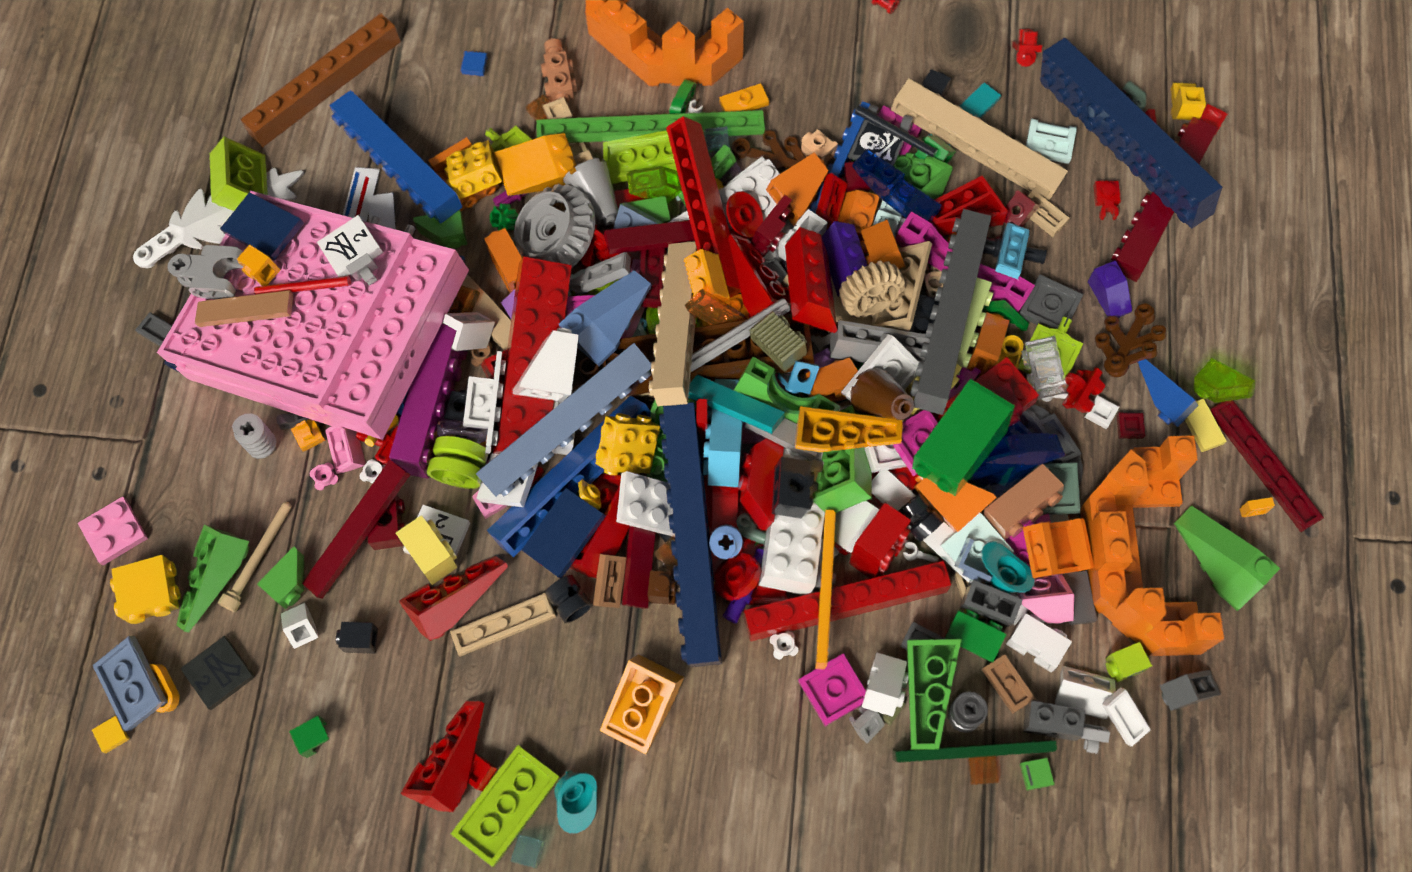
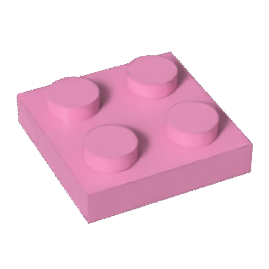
[78,496,148,565]

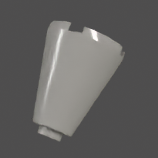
[563,158,618,226]

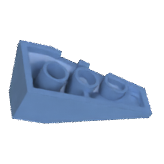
[559,270,652,366]

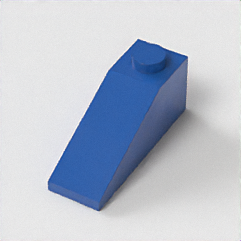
[1138,359,1198,427]

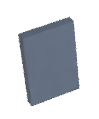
[92,636,168,731]

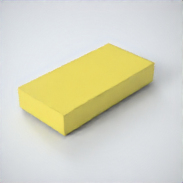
[1185,399,1227,452]

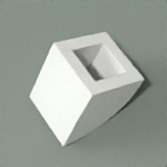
[281,603,318,649]

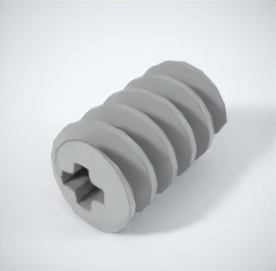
[232,413,276,459]

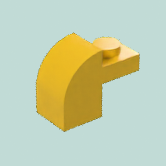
[1170,83,1206,120]

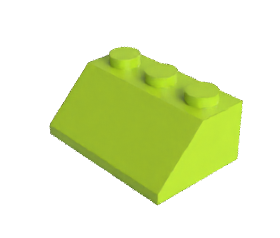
[210,136,268,211]

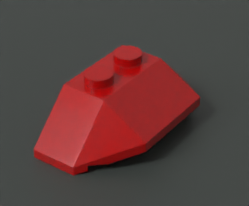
[738,438,784,531]

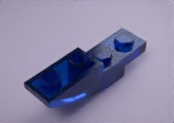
[852,149,942,222]
[967,433,1065,482]

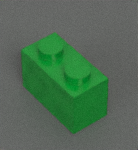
[944,609,1007,663]

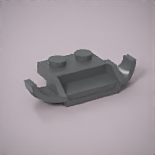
[1009,405,1083,485]

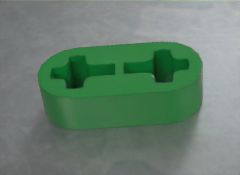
[669,79,697,114]

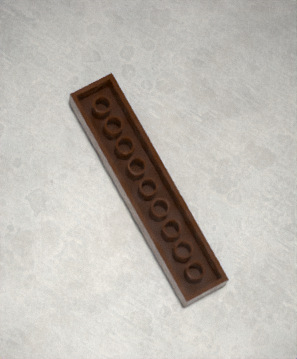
[571,313,814,398]

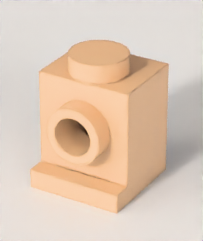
[801,129,838,164]

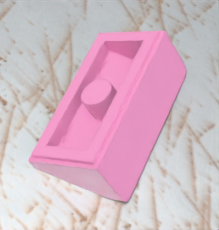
[325,426,366,474]

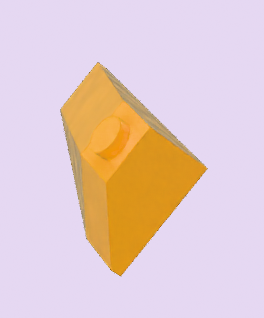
[794,406,903,452]

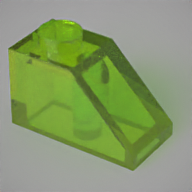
[1194,358,1255,403]

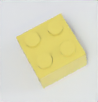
[396,515,458,585]

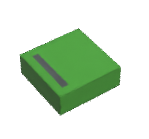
[1020,758,1054,791]

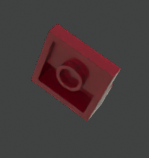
[751,194,792,257]

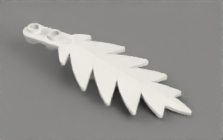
[133,168,304,268]

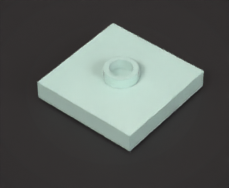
[940,513,1014,582]

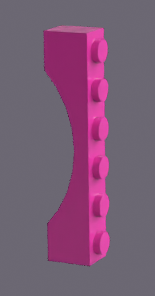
[895,211,1035,312]

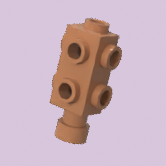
[541,39,577,103]

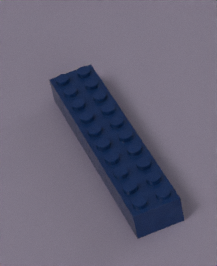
[1040,38,1223,229]
[659,402,722,667]

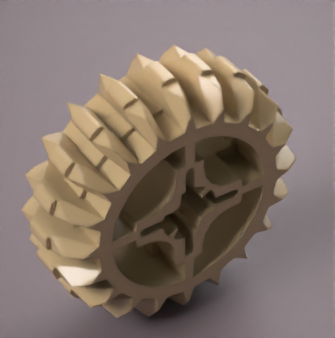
[839,260,905,318]

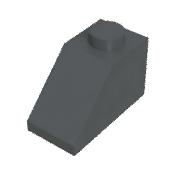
[1160,670,1221,710]

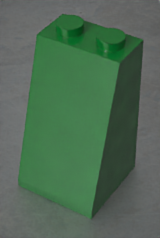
[912,379,1015,496]

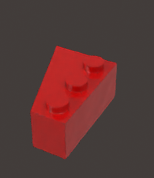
[920,176,1008,236]

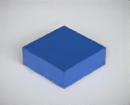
[461,51,488,76]

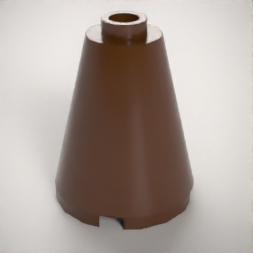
[850,368,914,420]

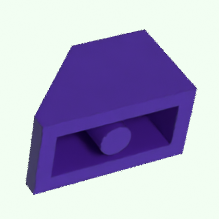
[1088,261,1132,318]

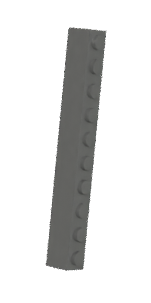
[910,209,991,415]

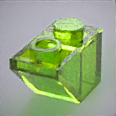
[627,166,682,203]

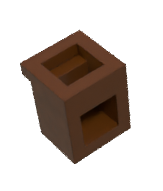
[648,571,677,605]

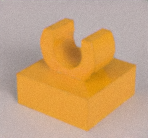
[291,419,326,452]

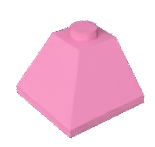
[1016,574,1074,624]

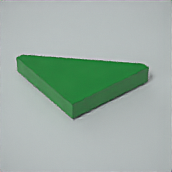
[982,300,1029,332]

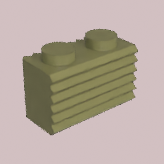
[749,311,807,372]

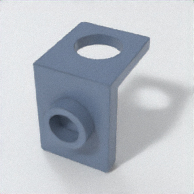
[954,538,992,582]

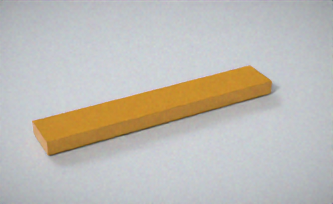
[815,510,836,669]

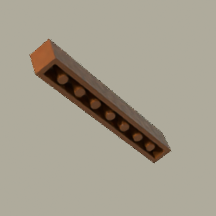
[240,13,400,148]

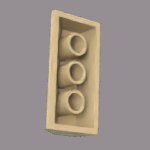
[871,241,932,331]

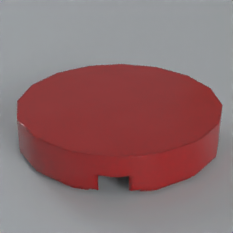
[714,553,761,601]

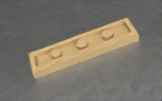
[450,593,556,656]

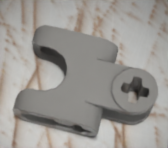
[167,245,243,299]

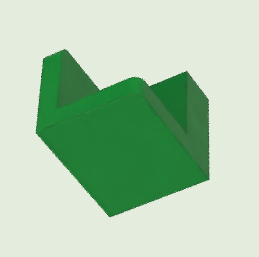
[289,716,329,758]

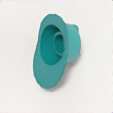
[981,541,1035,594]
[554,770,597,833]

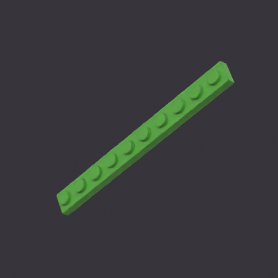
[536,110,765,143]

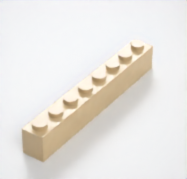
[891,79,1068,201]
[649,242,697,406]

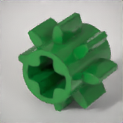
[490,204,518,232]

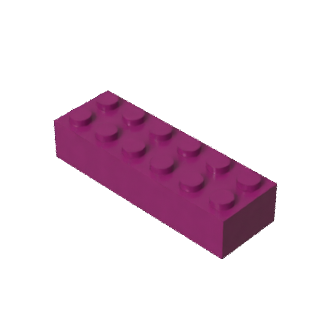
[389,324,468,479]

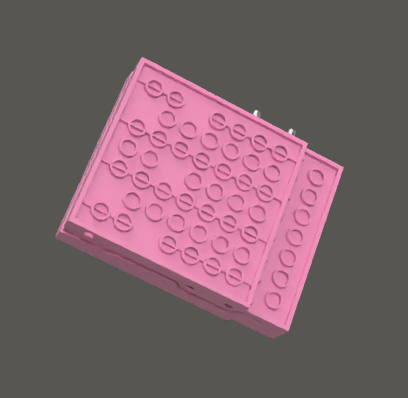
[157,191,469,440]

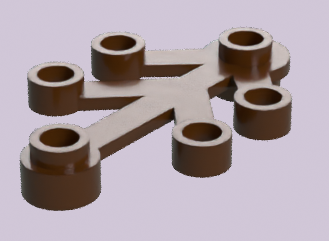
[732,130,807,170]
[1095,303,1167,377]

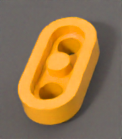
[149,664,179,712]

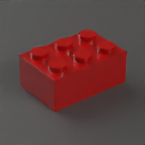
[849,502,911,579]

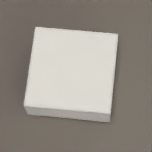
[1085,395,1119,429]

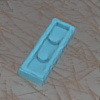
[995,223,1030,279]

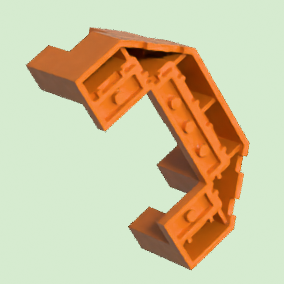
[585,0,744,86]
[1080,436,1224,656]

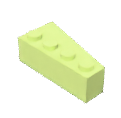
[957,278,993,375]

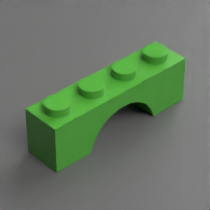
[734,357,841,424]

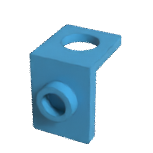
[777,360,819,394]

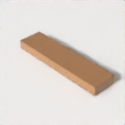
[195,290,294,327]

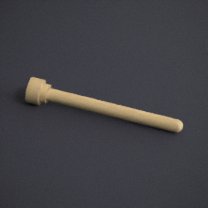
[217,502,292,613]

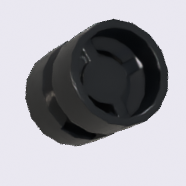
[898,493,944,542]
[545,575,592,624]

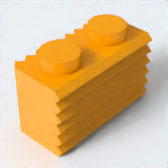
[683,249,730,308]

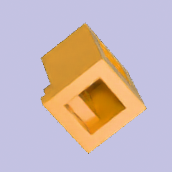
[237,244,280,286]

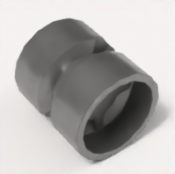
[948,692,988,733]

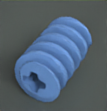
[709,524,743,559]

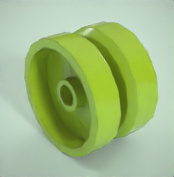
[427,436,489,489]

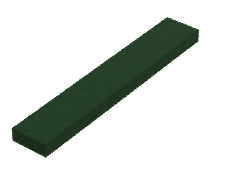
[892,740,1057,763]

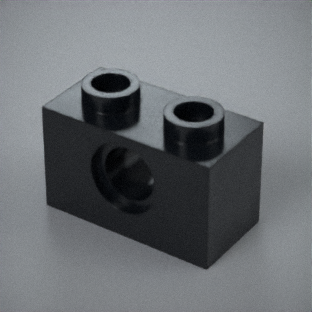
[772,456,814,519]

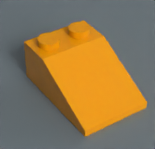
[493,133,577,196]
[600,654,684,754]

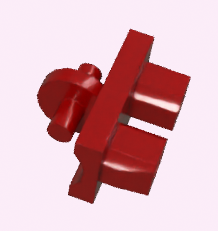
[1012,28,1042,67]
[1062,368,1106,413]

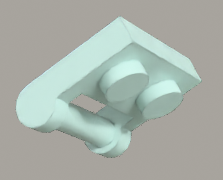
[1025,118,1077,164]

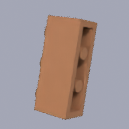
[984,464,1064,540]

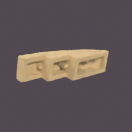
[455,275,511,351]

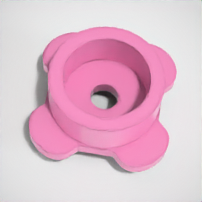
[310,463,338,490]

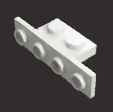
[463,351,506,453]

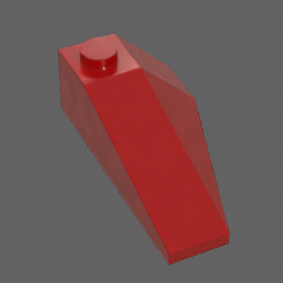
[728,234,792,318]

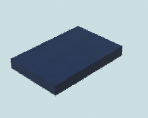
[220,192,304,261]
[522,488,606,579]

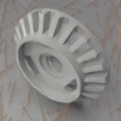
[513,184,595,268]

